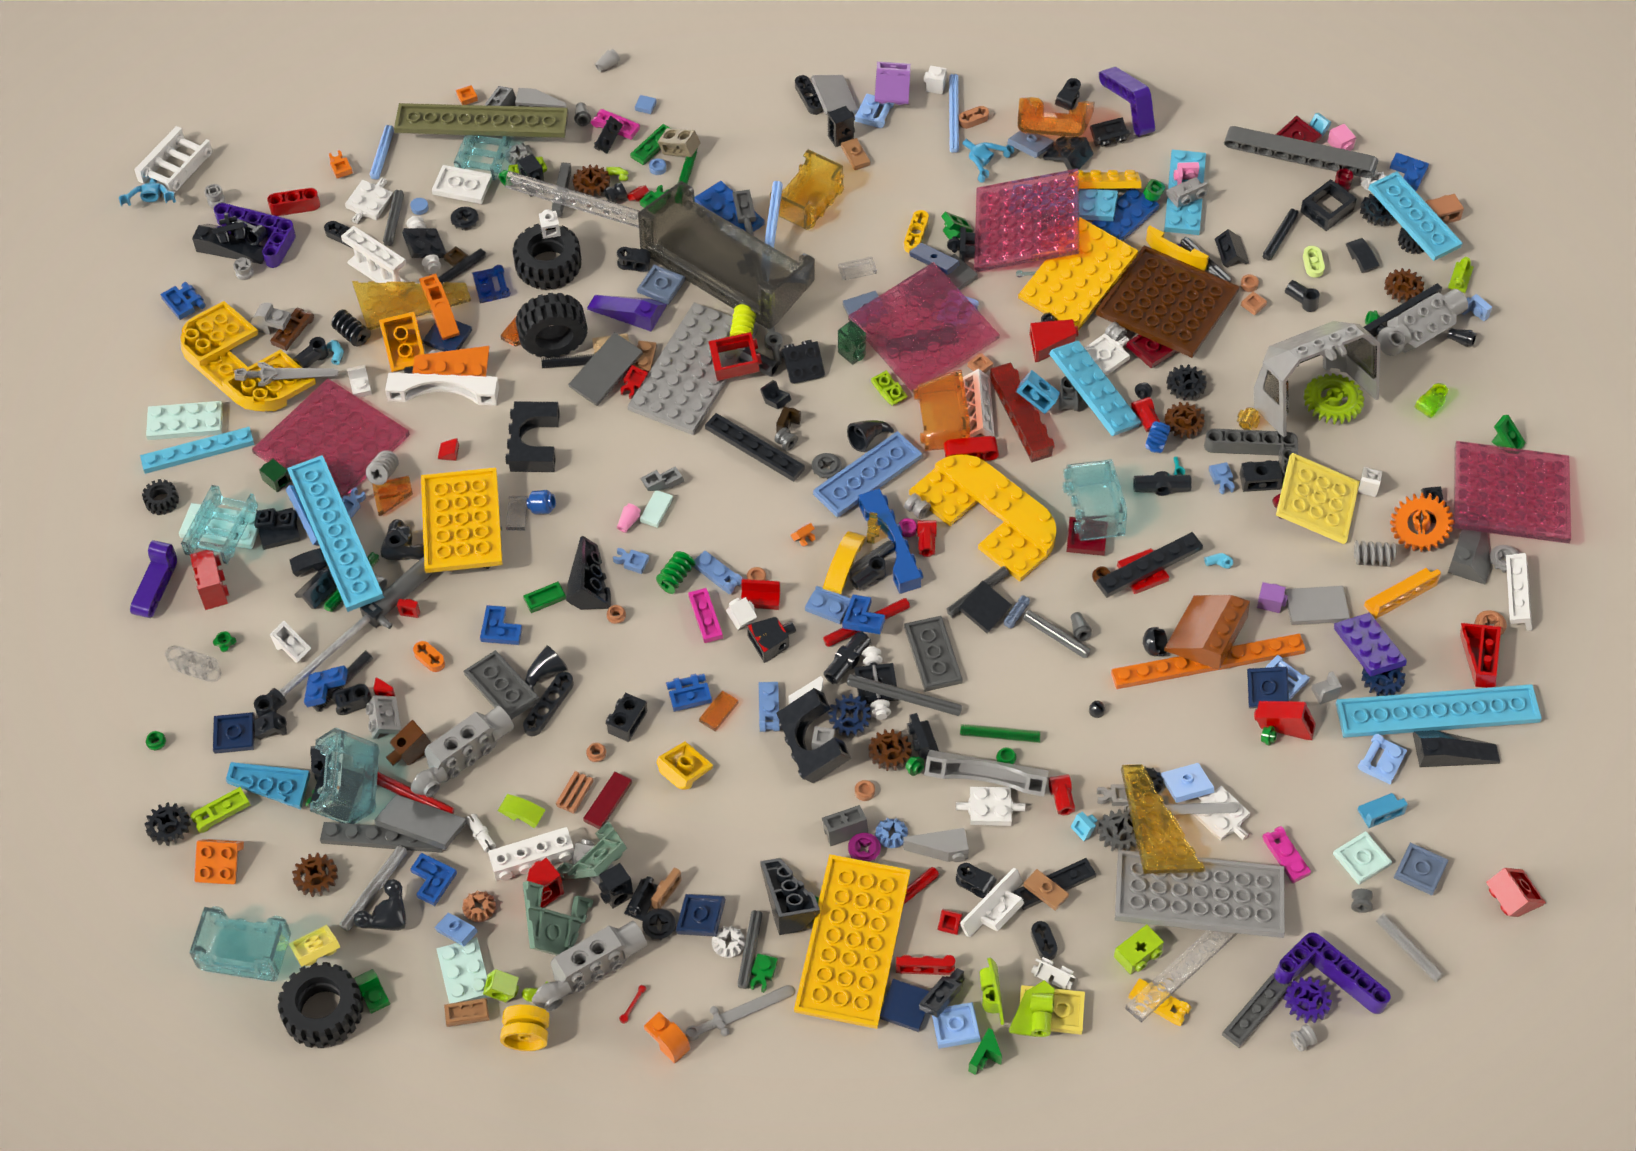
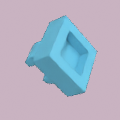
[1309,113,1331,137]
[1071,812,1098,841]

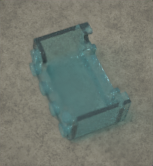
[1062,459,1127,541]
[310,728,380,824]
[189,906,291,982]

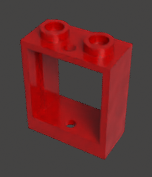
[708,332,762,381]

